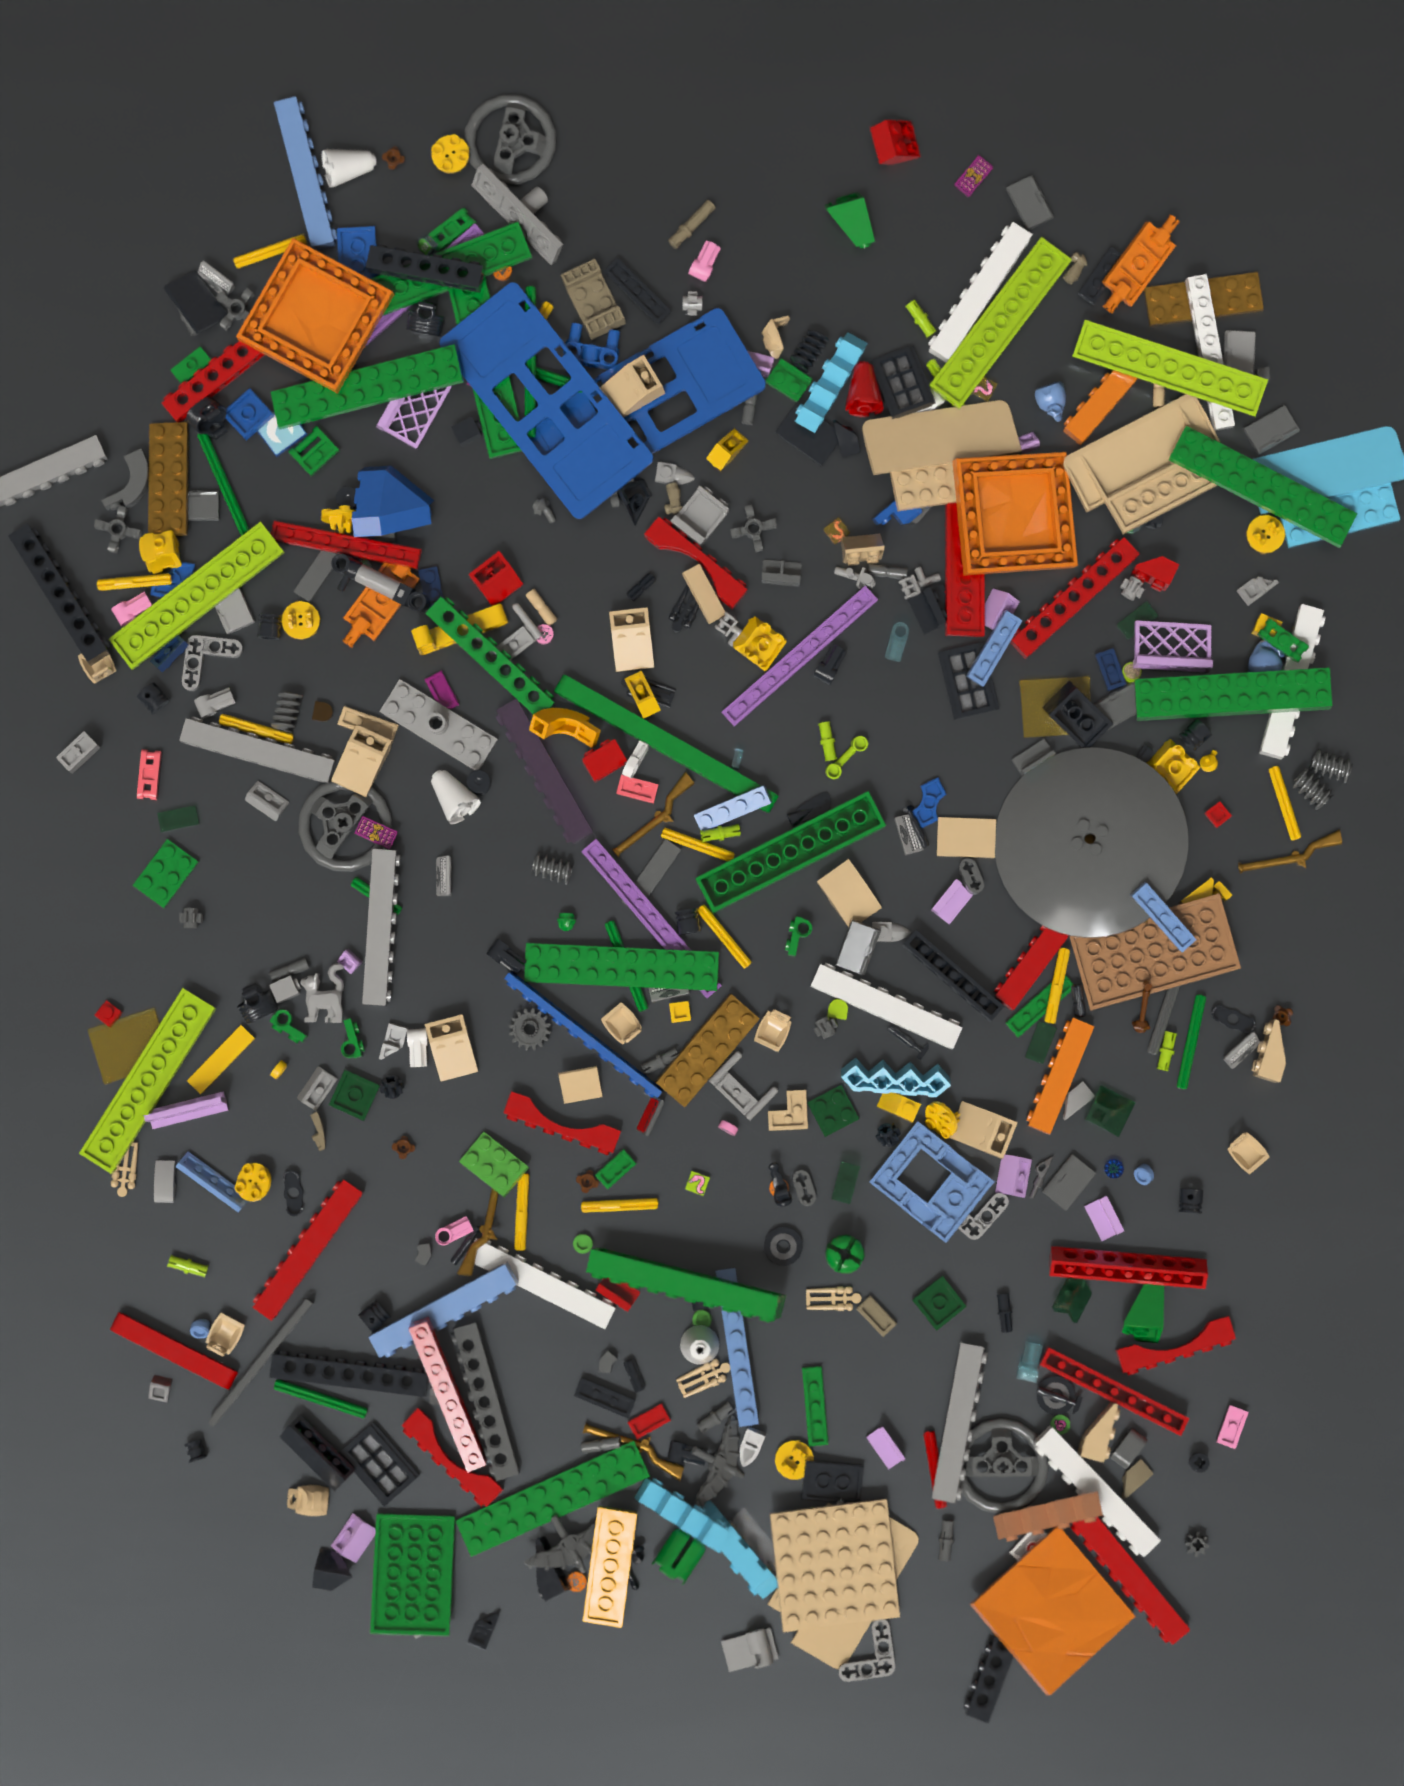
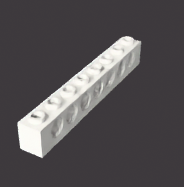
[1185,274,1235,431]

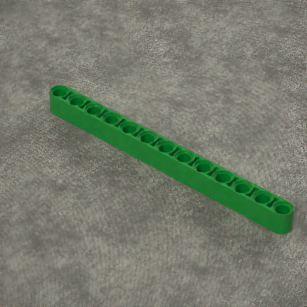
[554,674,779,813]

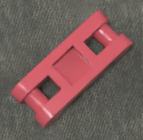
[137,749,162,800]

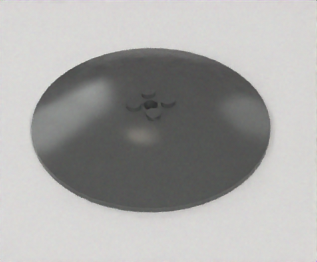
[995,748,1189,938]

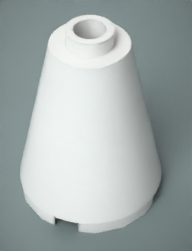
[322,149,376,187]
[431,770,481,824]
[680,1325,719,1364]

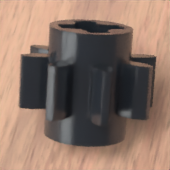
[379,1075,405,1099]
[876,1123,901,1147]

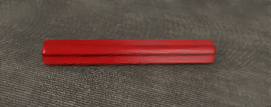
[923,1431,947,1509]

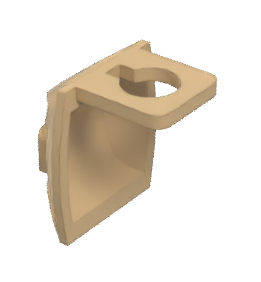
[762,316,790,359]
[78,654,116,684]
[601,1002,642,1045]
[754,1009,791,1052]
[1228,1132,1270,1175]
[206,1313,245,1356]
[287,1485,329,1516]

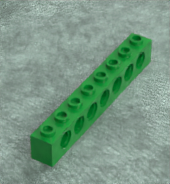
[425,596,554,714]

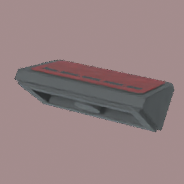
[636,1097,665,1137]

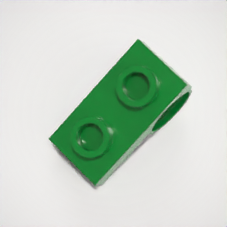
[785,916,812,957]
[269,1010,308,1044]
[341,1018,365,1059]

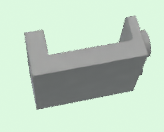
[670,486,729,547]

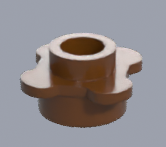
[382,147,405,170]
[1272,1005,1293,1026]
[392,1136,415,1159]
[576,1170,599,1193]

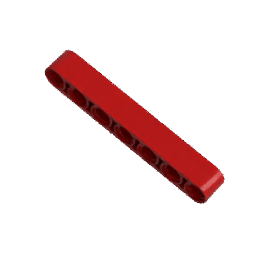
[110,1312,238,1390]

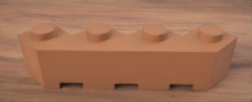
[993,1491,1103,1542]

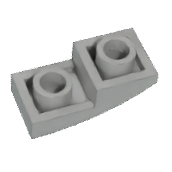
[154,1161,176,1203]

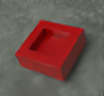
[1204,801,1232,828]
[94,1000,123,1028]

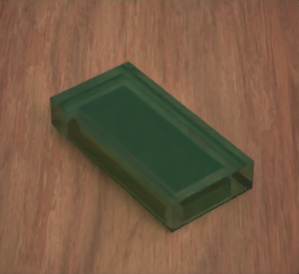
[1116,601,1159,640]
[157,805,200,833]
[1024,1021,1057,1065]

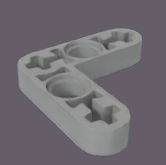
[182,635,243,691]
[958,1193,1009,1240]
[838,1619,895,1682]

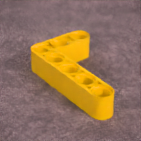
[411,604,509,655]

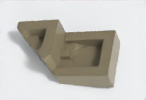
[310,1112,326,1151]
[1122,1459,1153,1499]

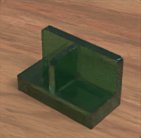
[831,1161,860,1204]
[1052,1277,1092,1323]

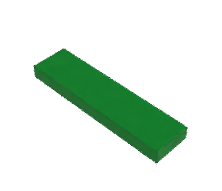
[1005,975,1074,1038]
[802,1366,828,1446]

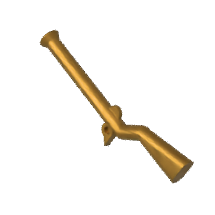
[612,772,695,858]
[1238,829,1342,874]
[457,1189,499,1276]
[583,1423,684,1481]

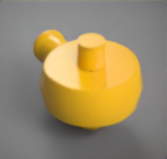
[1200,750,1218,772]

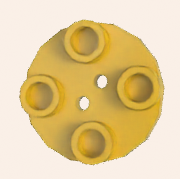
[431,135,470,173]
[321,505,356,534]
[1246,515,1285,554]
[282,601,320,640]
[925,1102,961,1139]
[235,1163,271,1202]
[775,1440,814,1480]

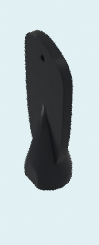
[786,792,831,827]

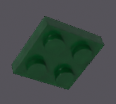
[329,1070,380,1121]
[807,1085,859,1137]
[912,1276,967,1331]

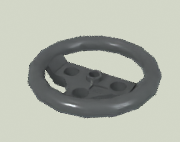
[464,95,556,185]
[298,781,392,872]
[960,1417,1049,1514]

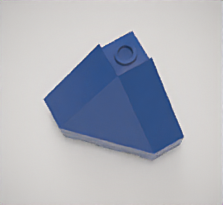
[352,466,435,537]

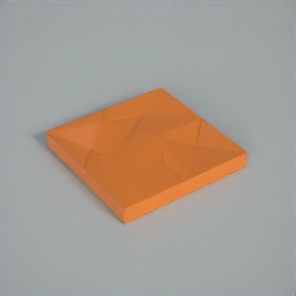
[236,238,394,394]
[952,452,1078,575]
[970,1526,1135,1695]

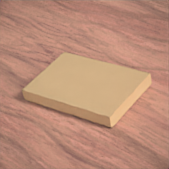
[937,817,996,858]

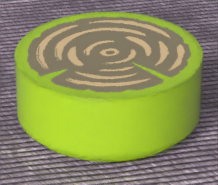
[1122,662,1142,682]

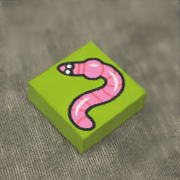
[685,1171,710,1196]

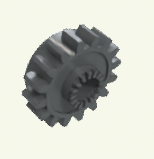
[509,1008,551,1051]

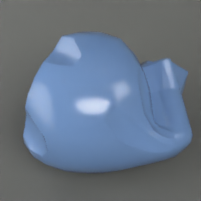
[1035,381,1066,422]
[1248,640,1284,672]

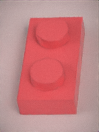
[616,775,659,804]

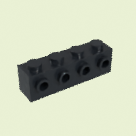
[279,1415,356,1492]

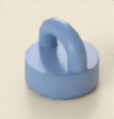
[1134,1163,1154,1185]
[190,1319,210,1339]

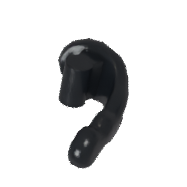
[768,1162,793,1207]
[629,1545,644,1590]

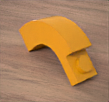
[529,708,601,748]

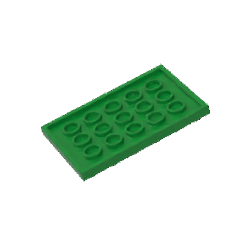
[370,1514,455,1636]

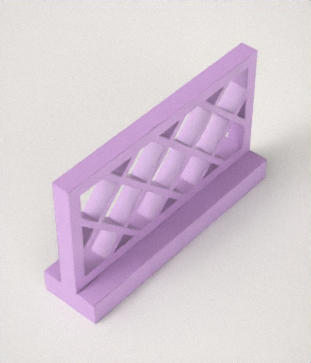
[376,386,452,449]
[1133,621,1213,673]
[144,1091,229,1129]

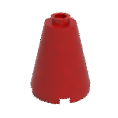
[845,361,884,417]

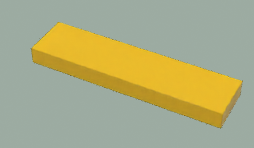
[187,1025,256,1094]

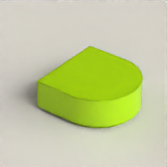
[827,999,848,1020]

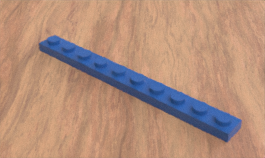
[504,971,664,1098]

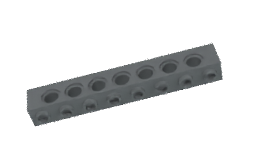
[451,1322,520,1481]

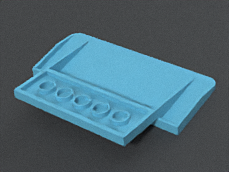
[1252,427,1404,548]

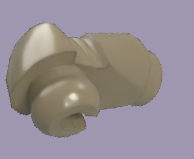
[1063,252,1087,284]
[664,483,683,515]

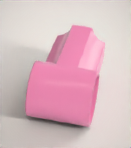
[689,241,721,282]
[111,592,152,626]
[435,1216,473,1245]

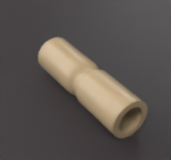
[1153,384,1165,408]
[526,589,558,626]

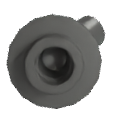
[533,497,556,523]

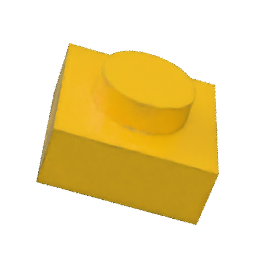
[1213,881,1232,902]
[669,1001,691,1023]

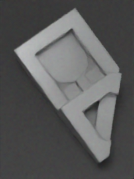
[1237,577,1279,606]
[379,1022,408,1060]
[1063,1082,1095,1121]

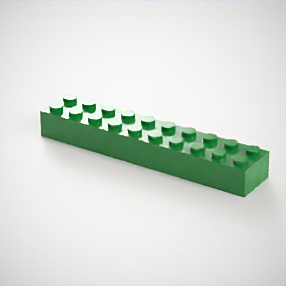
[1134,668,1332,721]
[695,791,886,914]
[586,1248,786,1322]

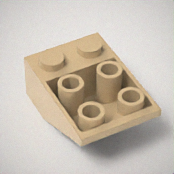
[600,355,665,418]
[841,534,884,566]
[609,607,654,672]
[331,725,392,797]
[425,1014,478,1082]
[1251,1019,1286,1083]
[949,1101,1018,1159]
[1077,1402,1120,1462]

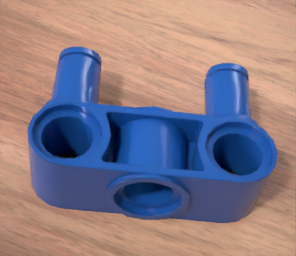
[563,323,620,370]

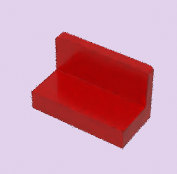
[596,1278,640,1312]

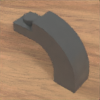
[102,449,149,511]

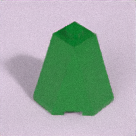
[825,192,875,248]
[1122,1284,1164,1343]

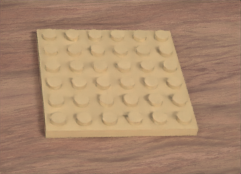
[769,1499,900,1632]

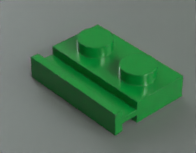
[766,358,813,403]

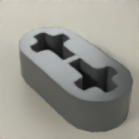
[958,858,984,895]
[792,1170,816,1206]

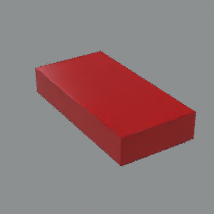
[628,1403,671,1439]

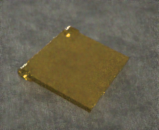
[1019,676,1091,738]
[88,1008,160,1085]

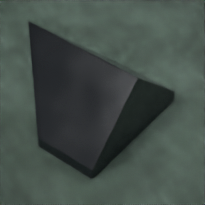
[617,479,652,526]
[312,1548,352,1591]

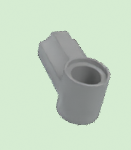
[194,688,236,719]

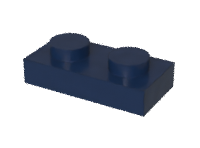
[418,566,444,608]
[150,635,189,673]
[1095,648,1126,691]

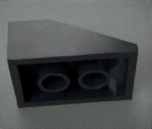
[1042,680,1113,748]

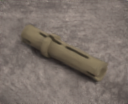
[668,200,716,249]

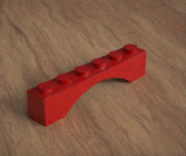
[644,517,748,610]
[503,1091,621,1155]
[1115,1316,1236,1375]
[402,1408,504,1507]

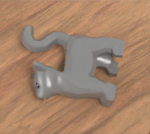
[301,963,344,1023]

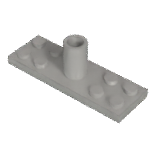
[471,164,563,265]
[379,679,498,770]

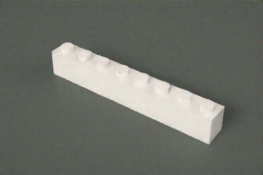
[928,222,1032,363]
[1259,604,1326,760]
[810,963,962,1050]
[474,1236,616,1329]
[1033,1425,1161,1557]

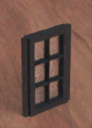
[870,346,936,419]
[938,642,999,720]
[339,1422,420,1507]

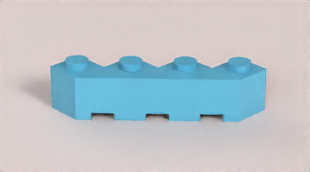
[795,332,868,433]
[841,1058,951,1097]
[634,1477,730,1552]
[703,1500,778,1599]

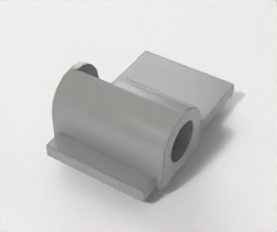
[721,1627,779,1672]

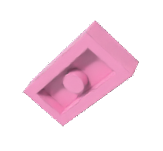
[1216,1405,1249,1449]

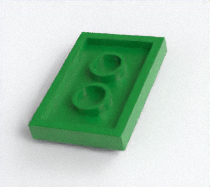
[133,839,199,909]

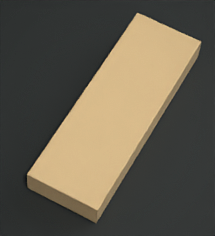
[682,564,725,624]
[338,706,399,744]

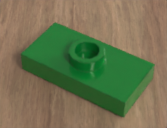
[170,347,211,383]
[595,1149,637,1190]

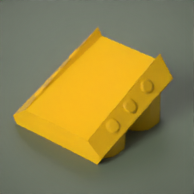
[733,617,787,671]
[1146,739,1201,794]

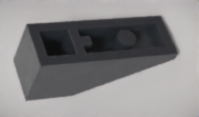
[535,1536,571,1602]

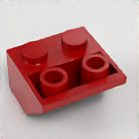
[870,120,921,165]
[469,551,524,606]
[1131,556,1180,592]
[582,739,627,783]

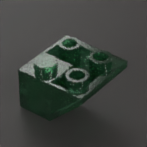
[1084,1085,1136,1137]

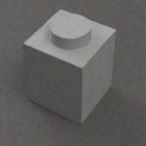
[269,975,301,1004]

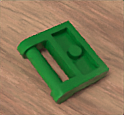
[288,426,339,477]

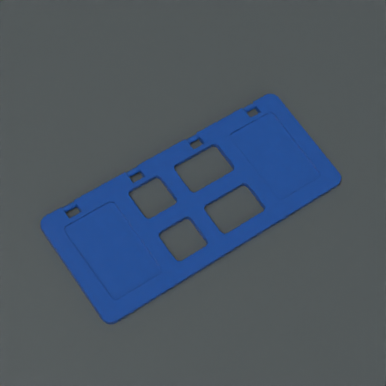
[439,283,654,519]
[530,308,766,455]

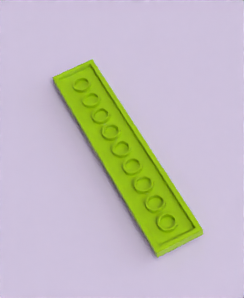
[929,237,1072,409]
[1073,320,1268,417]
[109,522,285,670]
[79,988,216,1174]

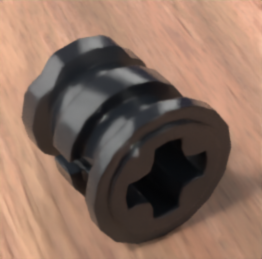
[184,1439,207,1463]
[1189,1453,1209,1473]

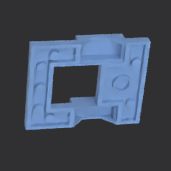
[870,1121,994,1243]

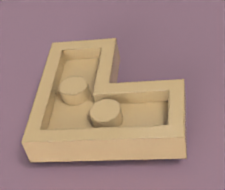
[768,1090,808,1131]

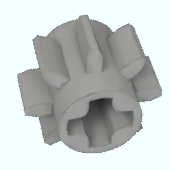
[683,291,702,315]
[1120,576,1145,600]

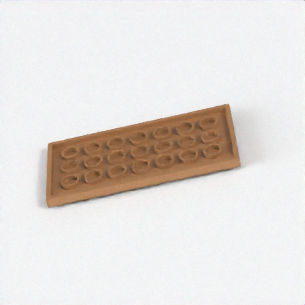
[1070,893,1241,1011]

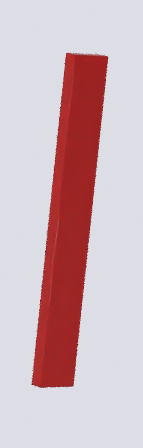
[271,521,422,569]

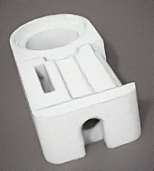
[622,740,649,779]

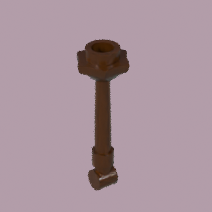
[1132,980,1152,1033]

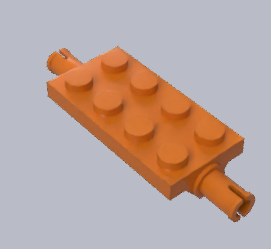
[1102,215,1180,313]
[342,563,420,648]

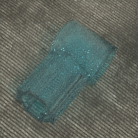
[884,622,909,662]
[1016,1342,1043,1383]

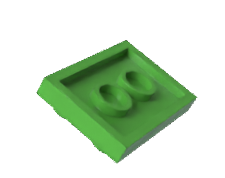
[459,1132,529,1198]

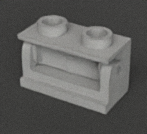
[56,731,101,774]

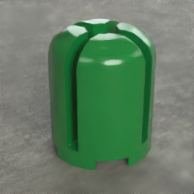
[825,1235,865,1274]
[651,1528,706,1586]

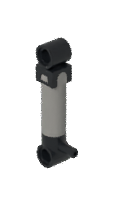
[331,554,430,612]

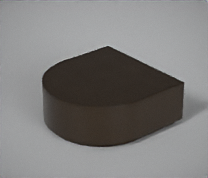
[312,701,333,722]

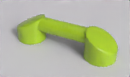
[825,736,868,779]

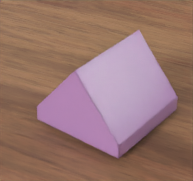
[1018,432,1040,454]
[337,949,363,974]

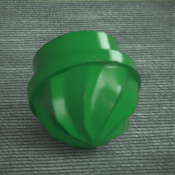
[557,913,576,931]

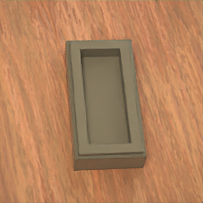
[856,1296,897,1337]

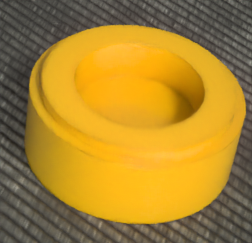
[270,1060,288,1079]

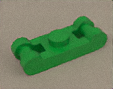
[426,207,477,252]
[1257,618,1309,663]

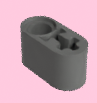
[1110,1428,1148,1469]

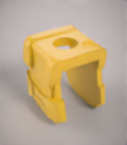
[139,530,182,574]

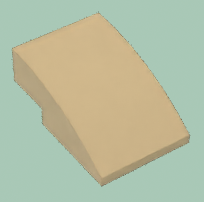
[817,859,882,928]

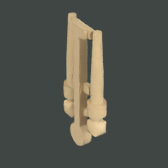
[111,1142,138,1197]
[806,1286,861,1311]
[676,1359,730,1398]

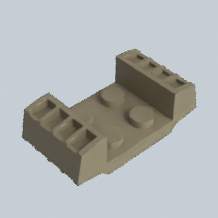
[560,259,626,340]

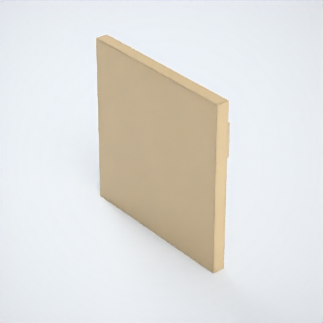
[558,1066,602,1104]

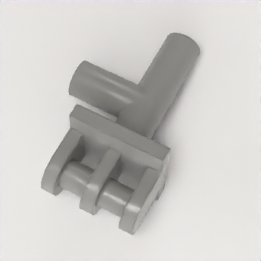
[834,567,876,590]
[898,567,941,600]
[715,611,742,647]

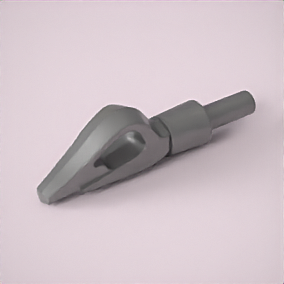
[1029,1156,1053,1199]

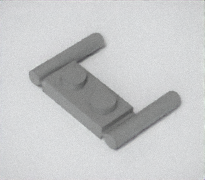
[474,603,543,669]
[708,1051,778,1121]

